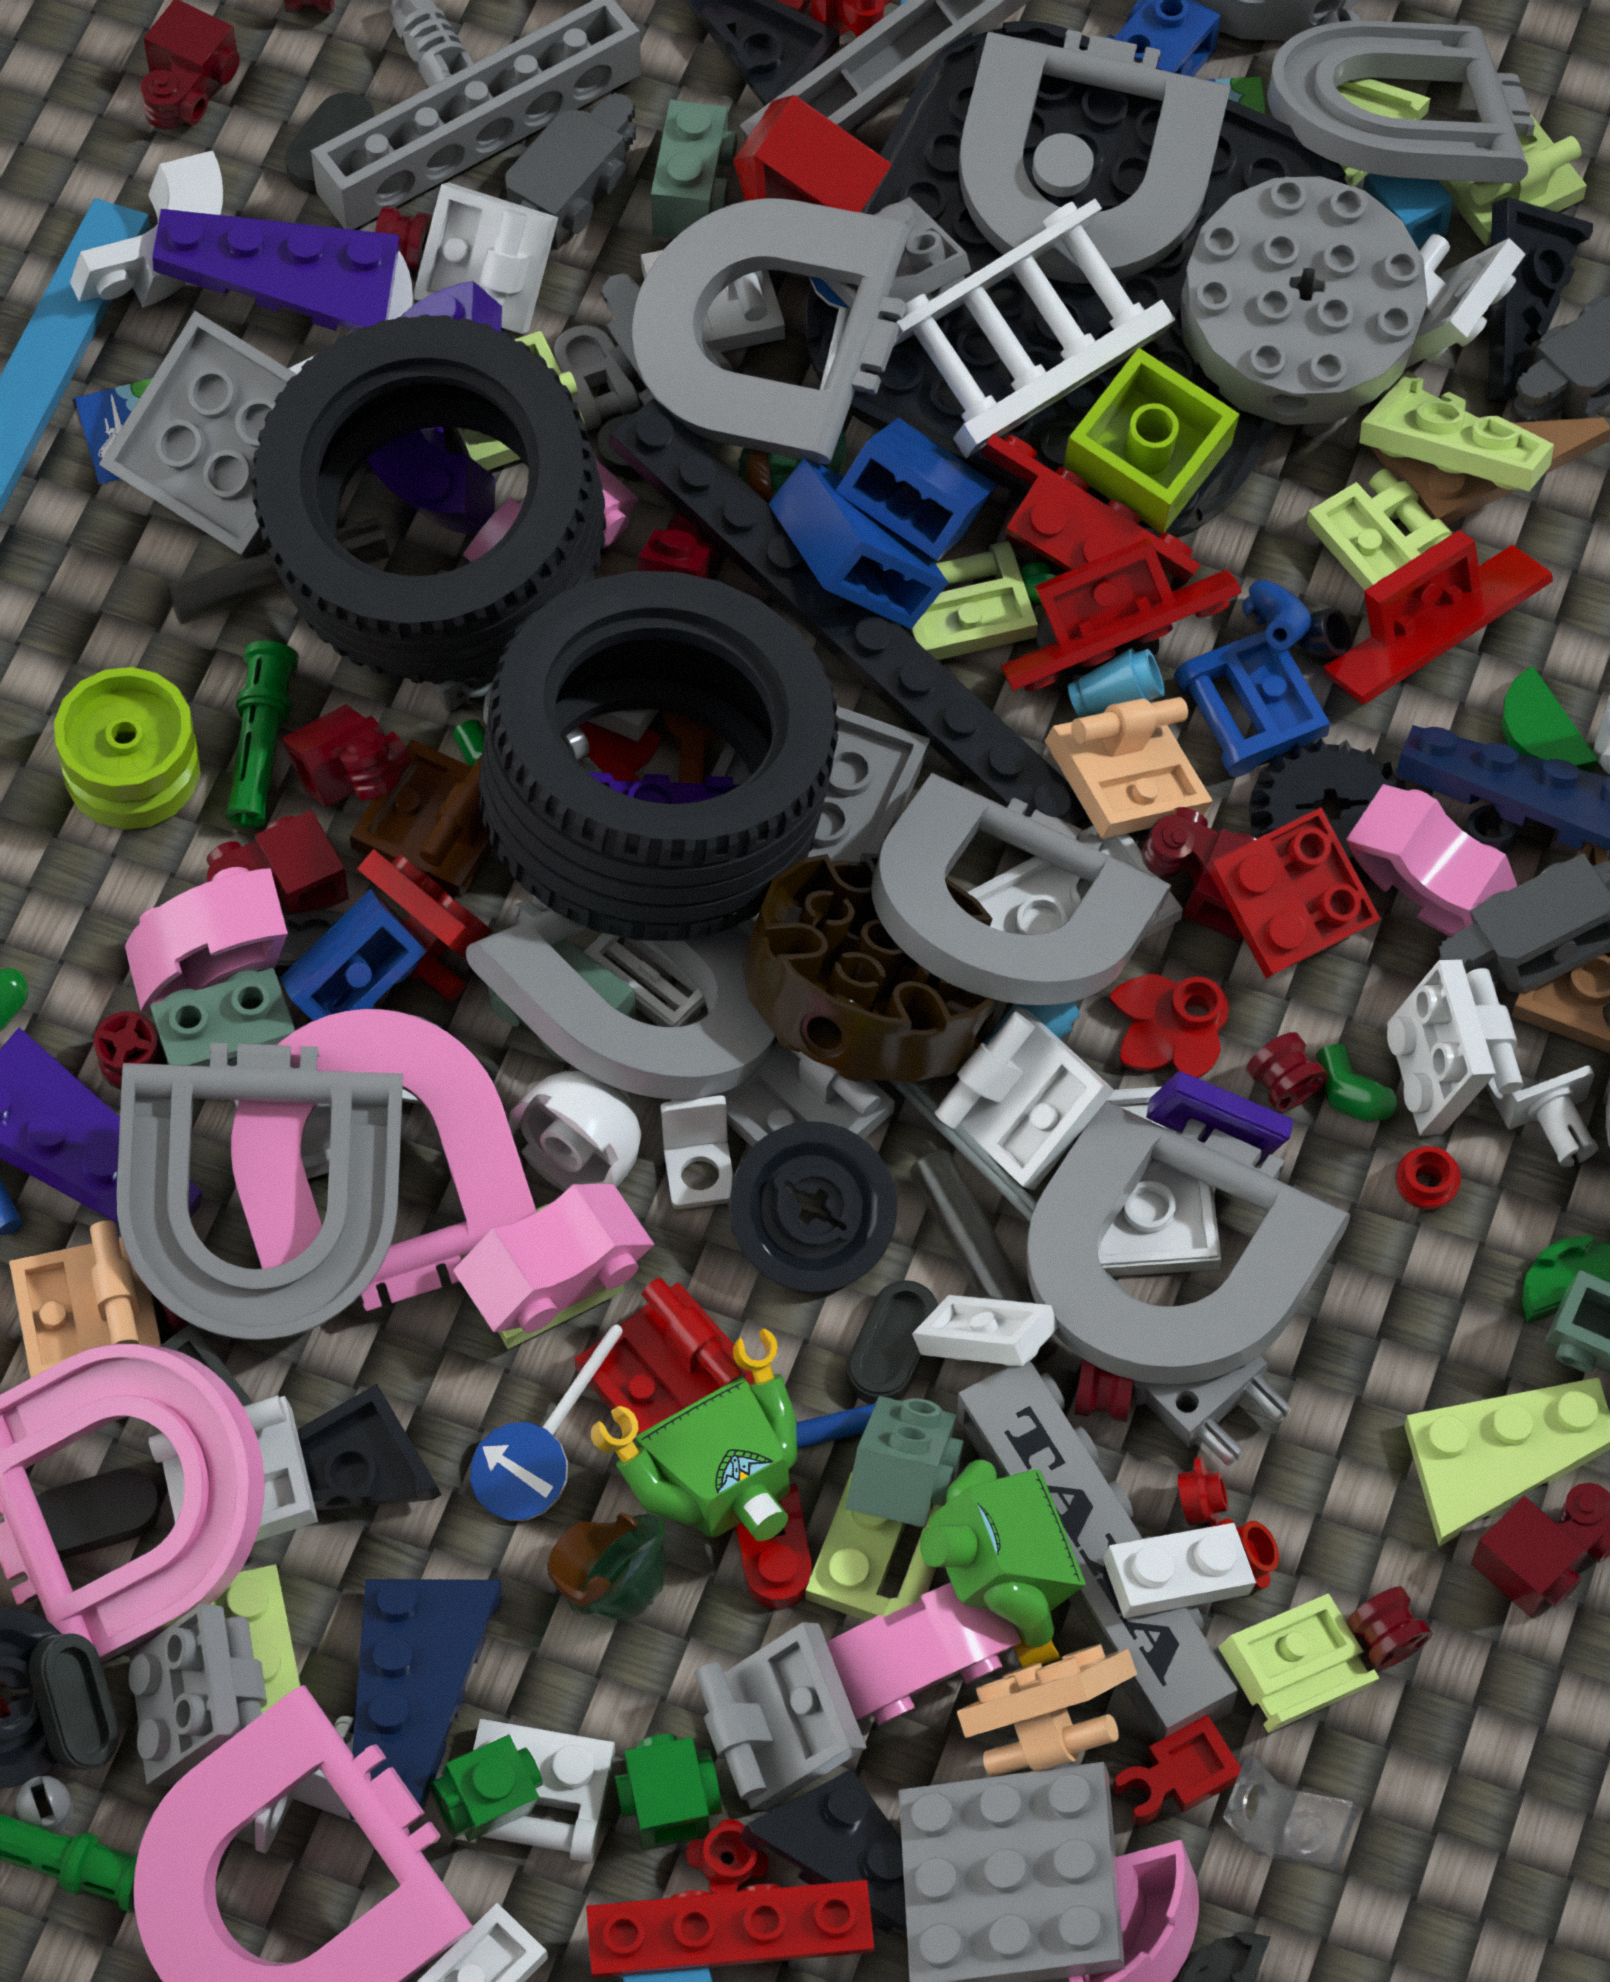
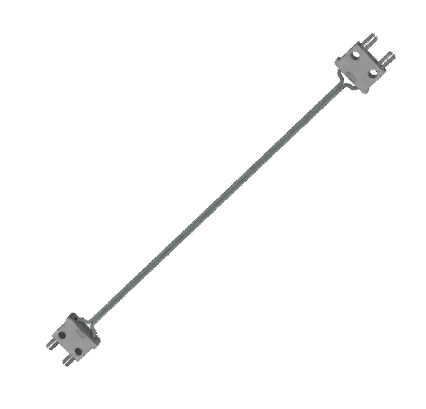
[425,570,1291,1466]

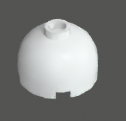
[509,1071,641,1192]

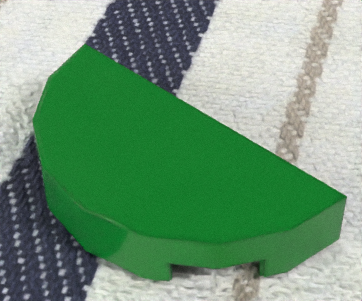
[1501,665,1598,772]
[1521,1235,1610,1324]

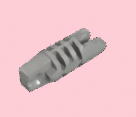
[390,0,474,88]

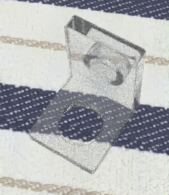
[1223,1756,1358,1870]

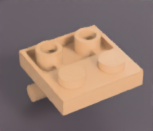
[1045,697,1213,839]
[9,1221,162,1378]
[956,1644,1138,1777]

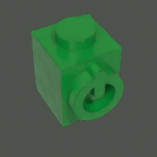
[430,1734,543,1842]
[615,1734,722,1850]

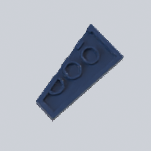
[1396,725,1610,851]
[349,1579,502,1820]

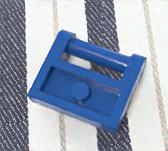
[1174,630,1330,777]

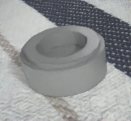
[1032,133,1094,197]

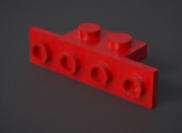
[981,433,1201,584]
[1323,530,1553,705]
[1000,538,1242,691]
[586,1880,874,1978]

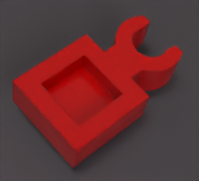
[1112,1715,1244,1825]

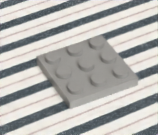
[99,311,297,560]
[711,706,930,862]
[899,1762,1125,1982]

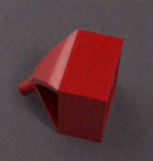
[733,95,892,213]

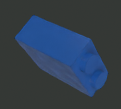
[835,418,998,561]
[768,457,948,629]

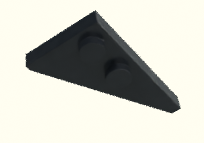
[684,0,840,106]
[1488,197,1593,404]
[297,1384,441,1511]
[740,1769,907,1935]

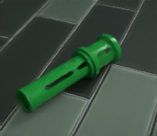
[225,641,299,828]
[0,1814,139,1914]

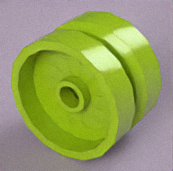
[54,667,201,830]

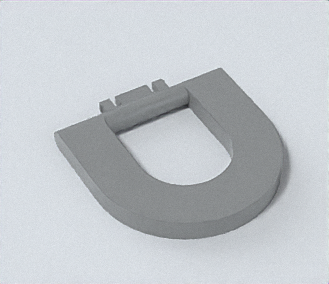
[1267,20,1535,183]
[959,29,1231,283]
[632,199,911,464]
[871,773,1171,1005]
[466,896,776,1099]
[117,1043,403,1341]
[1027,1101,1350,1384]

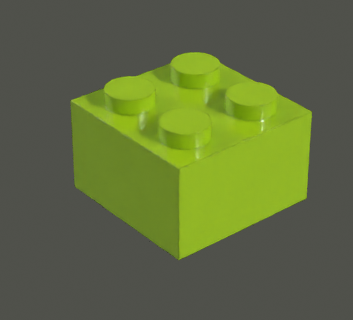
[1063,347,1240,533]

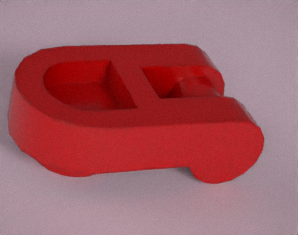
[735,1483,812,1609]

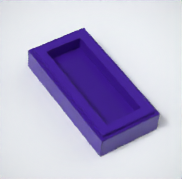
[1146,1071,1293,1166]

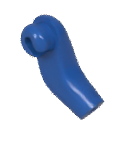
[1242,580,1311,650]

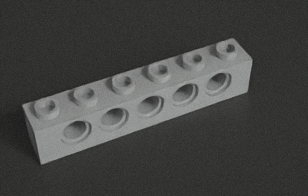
[311,0,641,230]

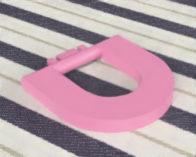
[231,1009,536,1312]
[0,1344,265,1664]
[134,1685,474,1982]

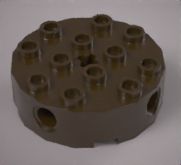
[742,853,999,1083]

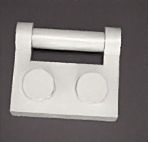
[454,1719,615,1863]

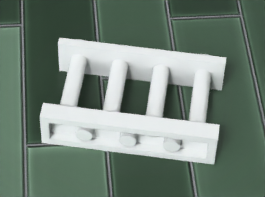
[893,199,1175,458]

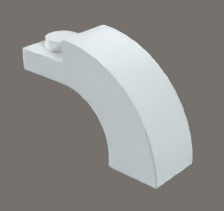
[70,150,223,308]

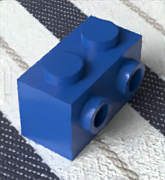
[1105,0,1221,77]
[280,889,427,1021]

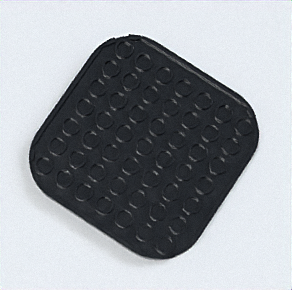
[805,21,1348,537]

